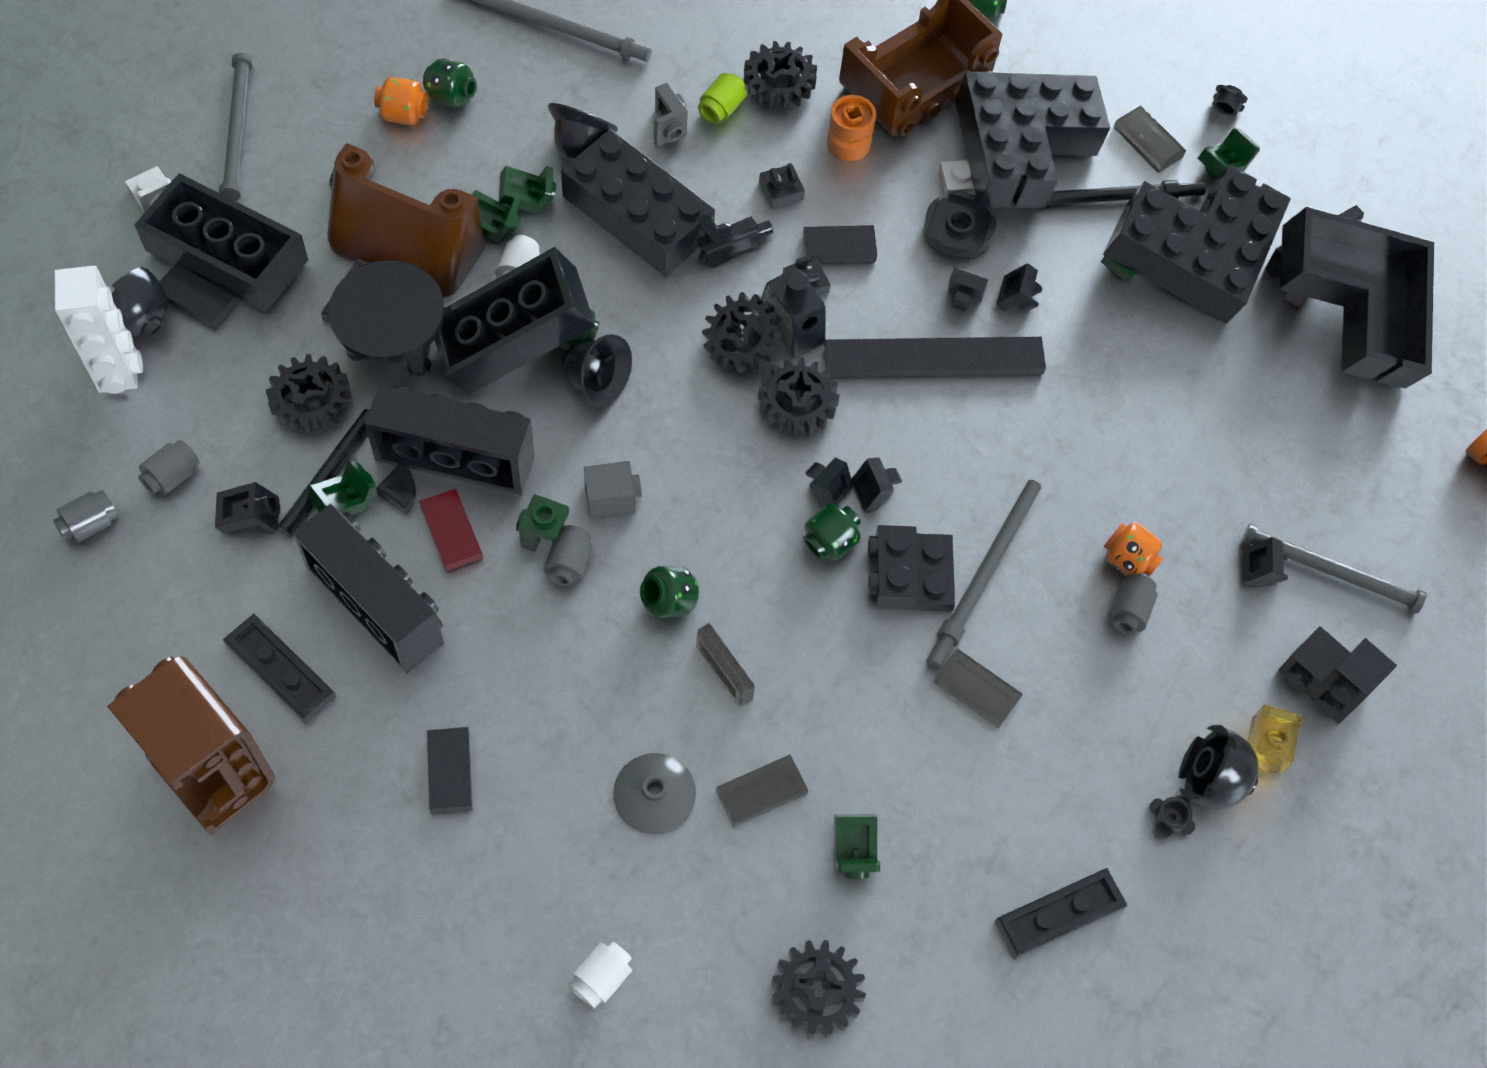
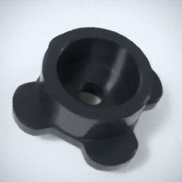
[1212,85,1248,116]
[1149,795,1195,839]

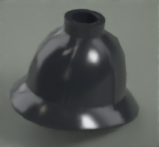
[548,103,618,166]
[562,334,632,406]

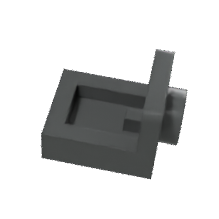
[654,82,688,146]

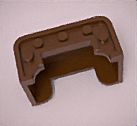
[839,0,1003,137]
[107,657,275,836]

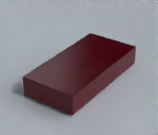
[419,488,483,572]

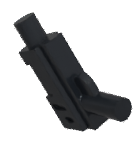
[697,214,773,266]

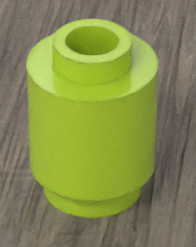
[698,73,747,124]

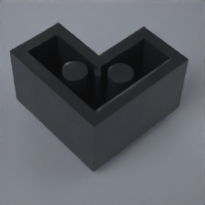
[1278,626,1397,724]

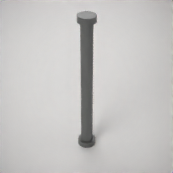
[219,53,253,201]
[1241,523,1427,614]

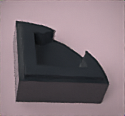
[376,462,416,515]

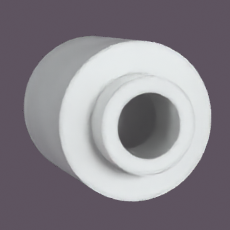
[495,235,540,278]
[568,941,632,1009]

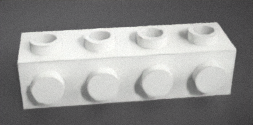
[55,265,143,393]

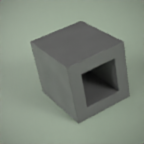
[584,461,642,518]

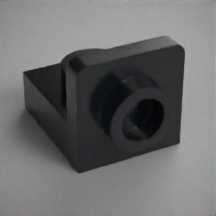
[215,482,281,533]

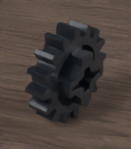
[743,41,817,109]
[702,292,783,374]
[265,354,352,434]
[758,358,840,436]
[771,940,866,1038]

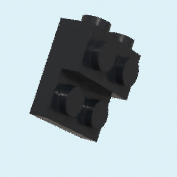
[868,525,955,612]

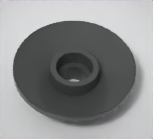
[613,753,696,834]

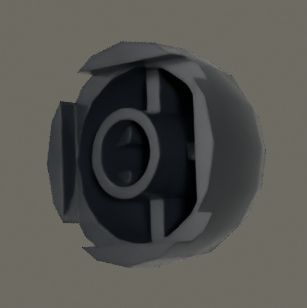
[112,266,168,339]
[1179,725,1258,809]

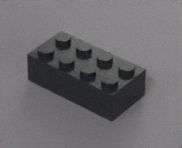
[561,129,715,277]
[134,173,309,313]
[434,247,596,395]
[365,384,535,495]
[293,503,444,674]

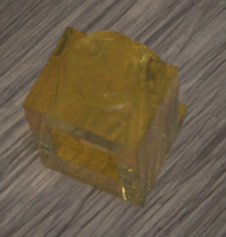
[1248,704,1304,773]

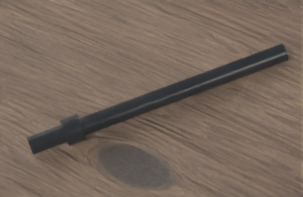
[999,180,1206,209]

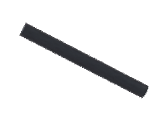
[276,409,369,536]

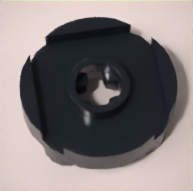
[924,191,996,260]

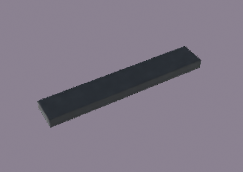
[824,336,1046,378]

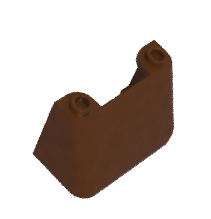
[327,143,484,297]

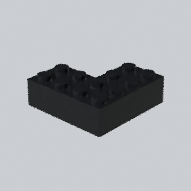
[955,71,1111,208]
[1103,164,1291,324]
[1279,207,1434,389]

